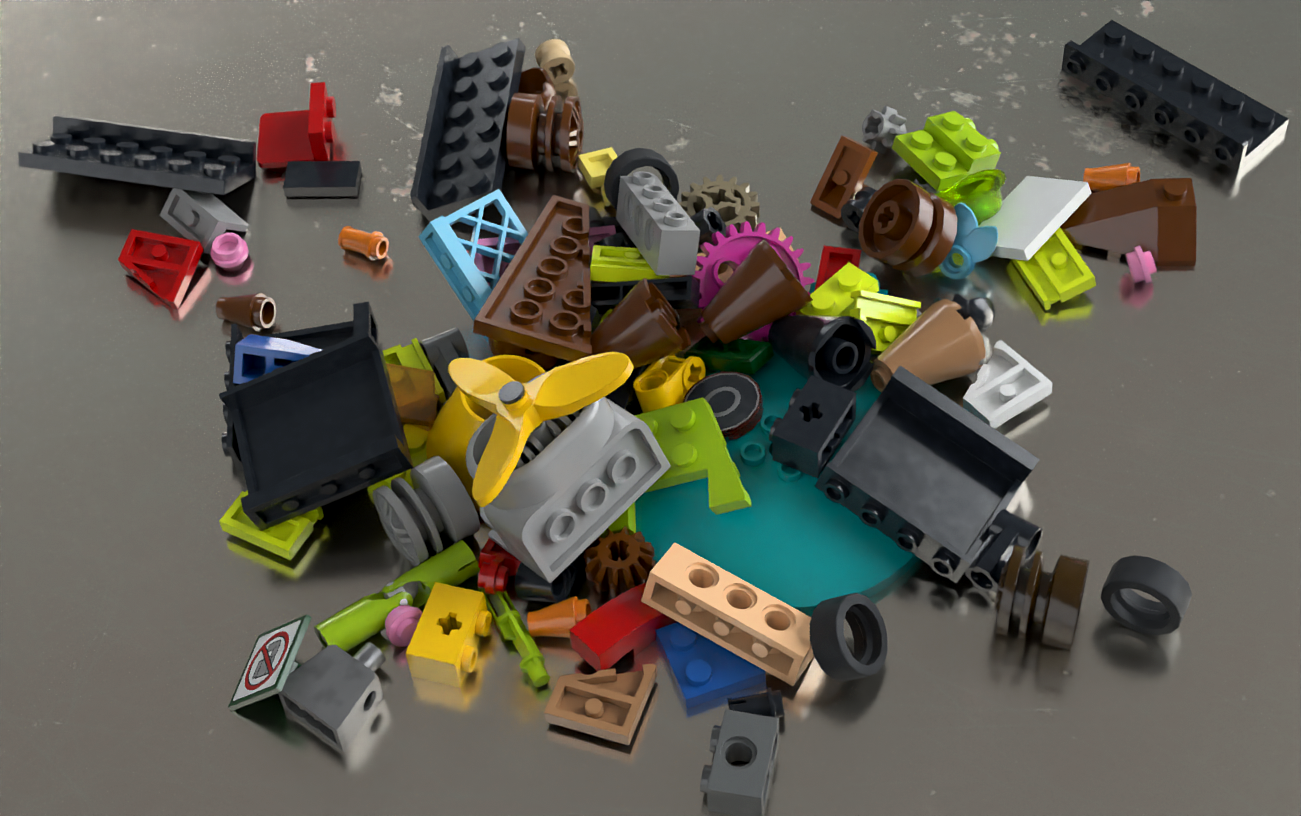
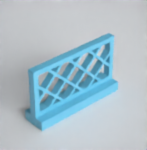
[418,189,528,344]

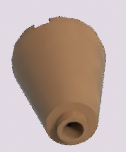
[870,299,986,392]

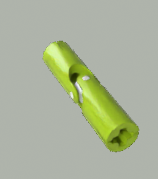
[314,540,480,652]

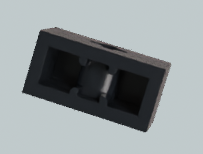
[769,375,857,479]

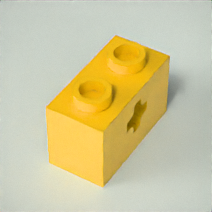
[405,582,492,688]

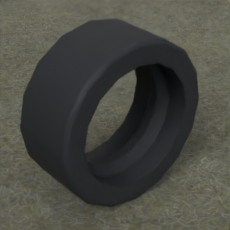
[604,148,680,211]
[1100,555,1192,636]
[810,593,888,682]

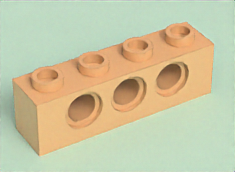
[641,543,814,686]

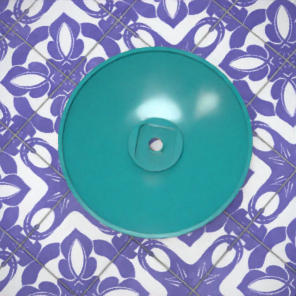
[635,350,920,616]

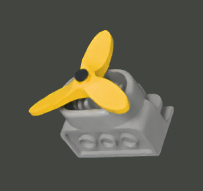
[448,352,671,583]

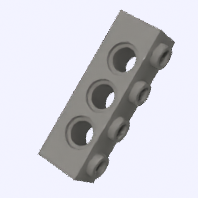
[616,171,700,275]

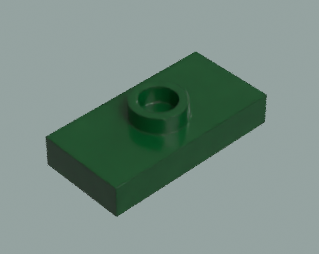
[684,335,774,375]

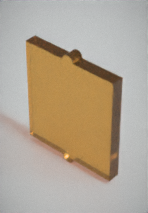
[386,363,439,427]

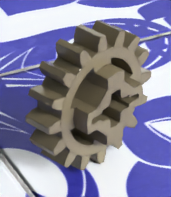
[679,175,760,238]

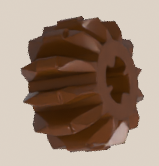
[584,526,656,598]

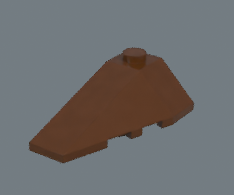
[1060,178,1197,266]

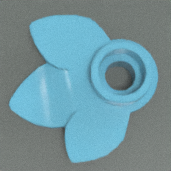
[939,202,998,279]

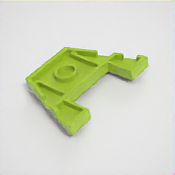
[599,397,751,538]

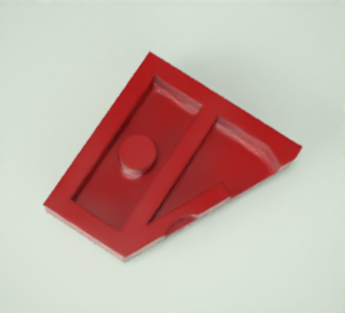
[118,229,204,310]

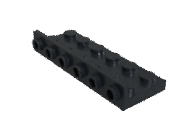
[1062,20,1289,172]
[410,38,526,222]
[18,115,256,195]

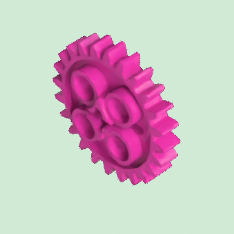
[687,221,814,343]

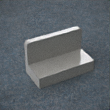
[160,188,249,254]

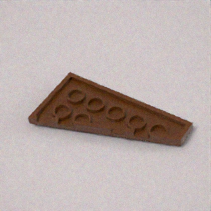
[473,195,592,362]

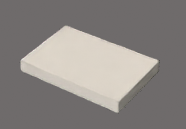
[978,176,1091,261]

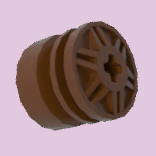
[506,93,584,173]

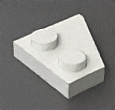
[963,340,1052,429]

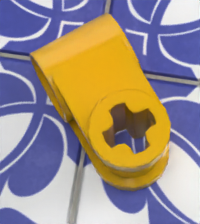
[633,354,706,413]

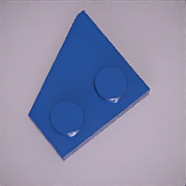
[655,622,766,709]

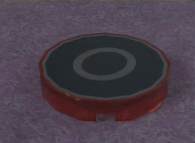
[683,372,764,440]

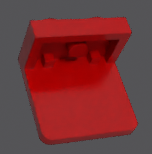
[257,82,336,169]

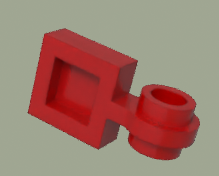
[478,538,521,595]

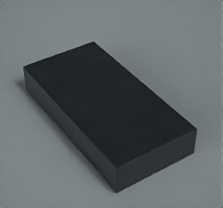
[283,161,362,196]

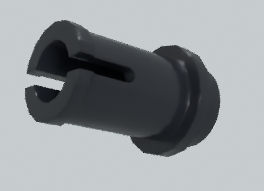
[727,687,785,718]

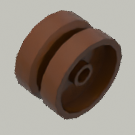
[858,179,958,277]

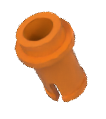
[338,226,389,261]

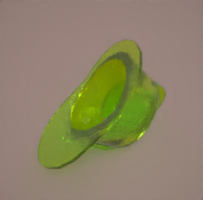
[935,169,1006,226]

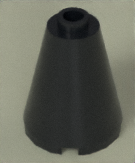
[768,314,876,392]

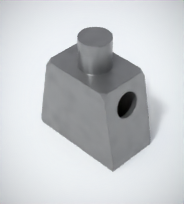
[278,642,386,752]

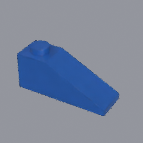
[233,334,322,384]

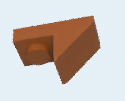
[810,135,878,220]

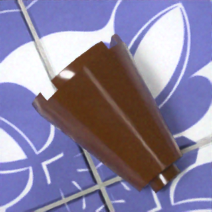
[699,239,813,345]
[590,278,691,370]

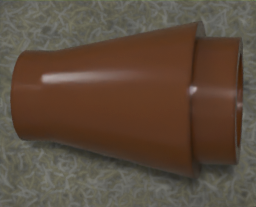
[216,293,276,331]

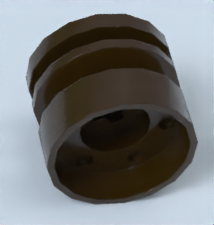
[995,545,1090,651]

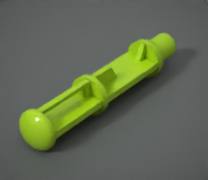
[478,587,550,687]

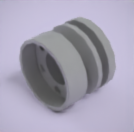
[373,456,480,566]

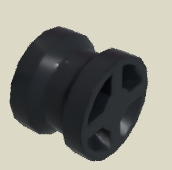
[841,187,877,234]

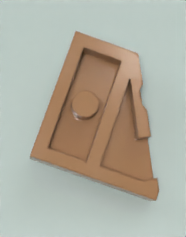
[544,664,658,745]

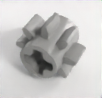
[862,106,907,154]

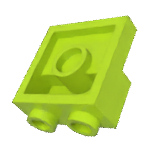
[892,111,1001,191]

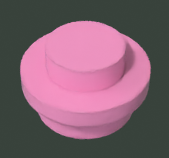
[210,233,249,268]
[1125,245,1157,284]
[385,605,422,647]

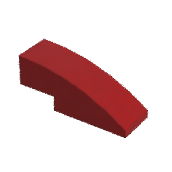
[569,582,677,671]

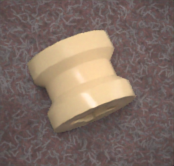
[535,39,575,84]

